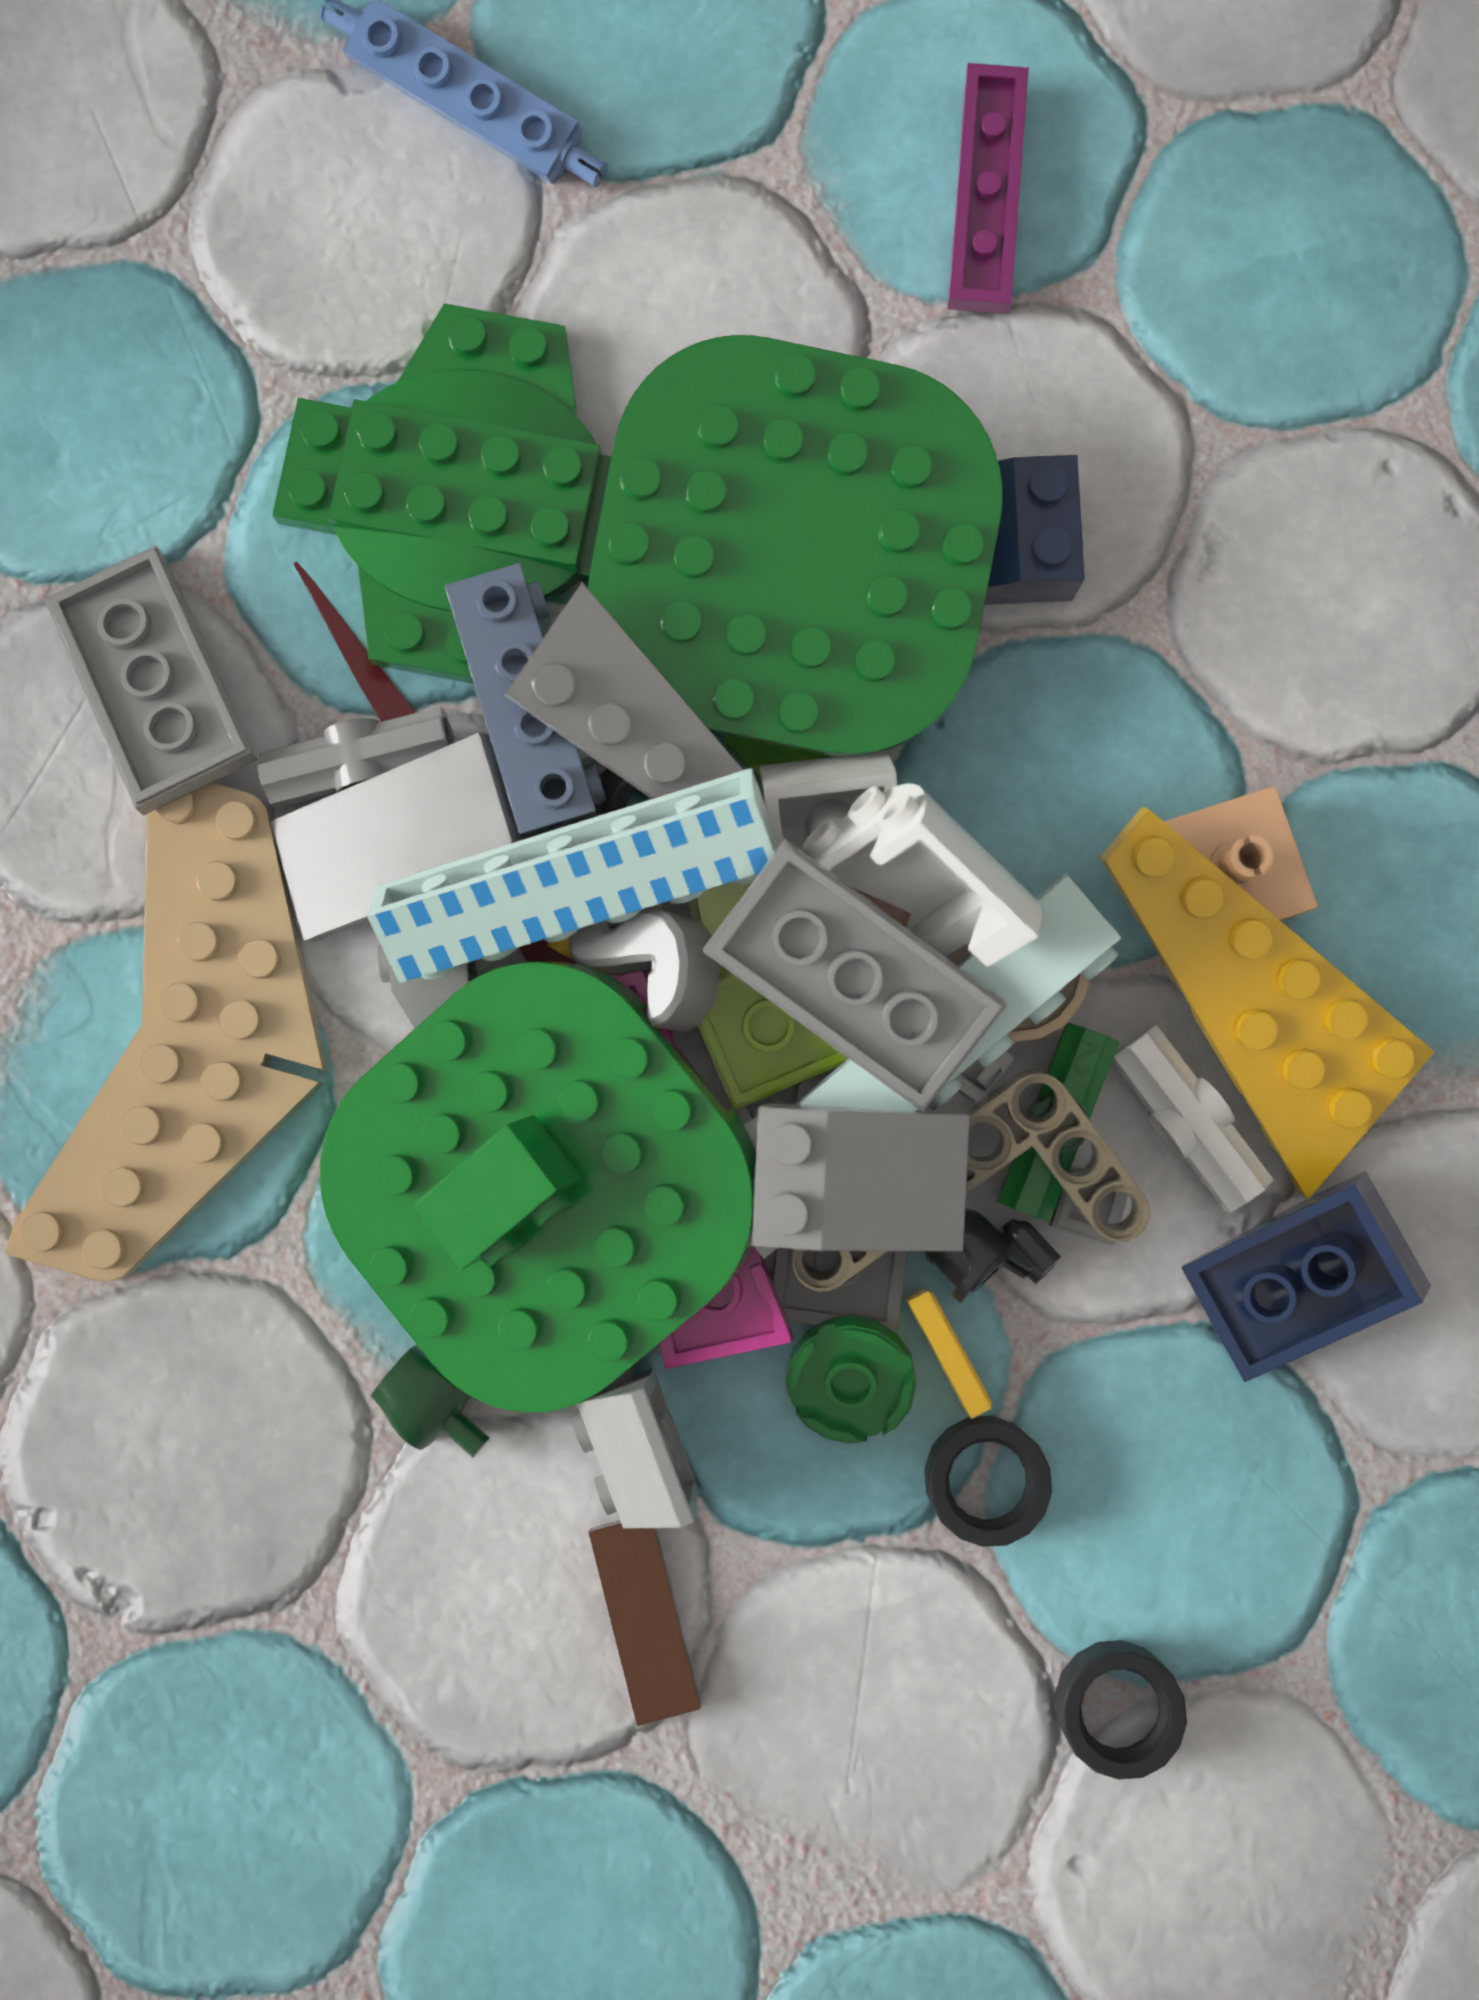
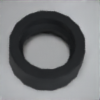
[924,1416,1052,1547]
[1054,1640,1187,1780]

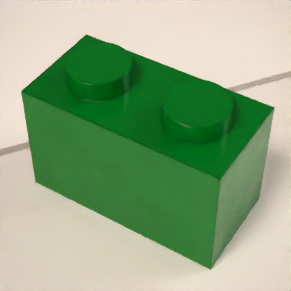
[412,1115,583,1271]

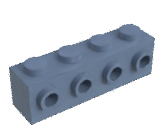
[444,563,607,840]

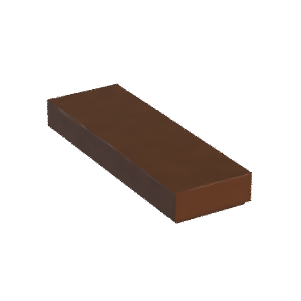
[588,1520,701,1726]

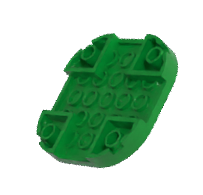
[588,335,1002,758]
[320,961,756,1413]

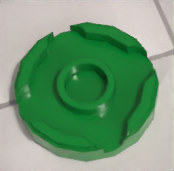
[786,1315,916,1444]

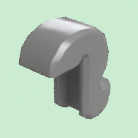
[569,907,720,1032]

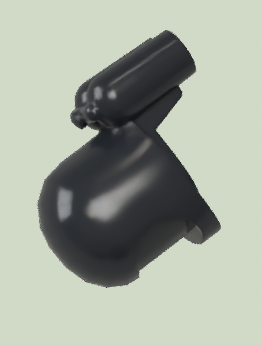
[924,1208,1061,1304]

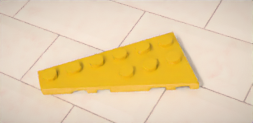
[1099,807,1435,1200]

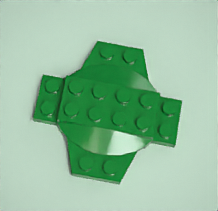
[272,303,612,684]

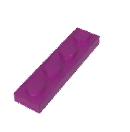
[947,63,1029,314]

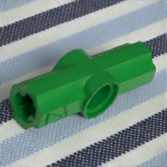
[996,1022,1120,1223]

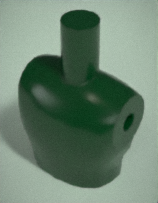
[371,1345,490,1458]

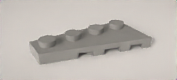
[504,583,763,799]

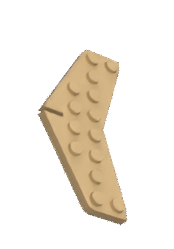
[4,782,328,1282]

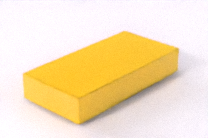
[903,1287,992,1419]

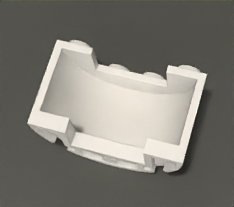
[803,784,1042,967]

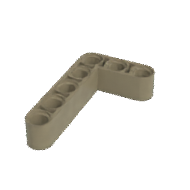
[792,1069,1150,1291]

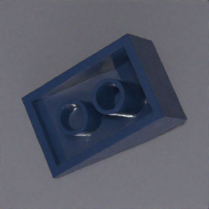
[984,455,1085,605]
[1181,1171,1431,1382]

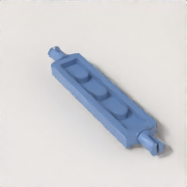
[320,0,608,188]

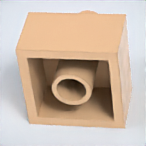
[1164,786,1318,922]

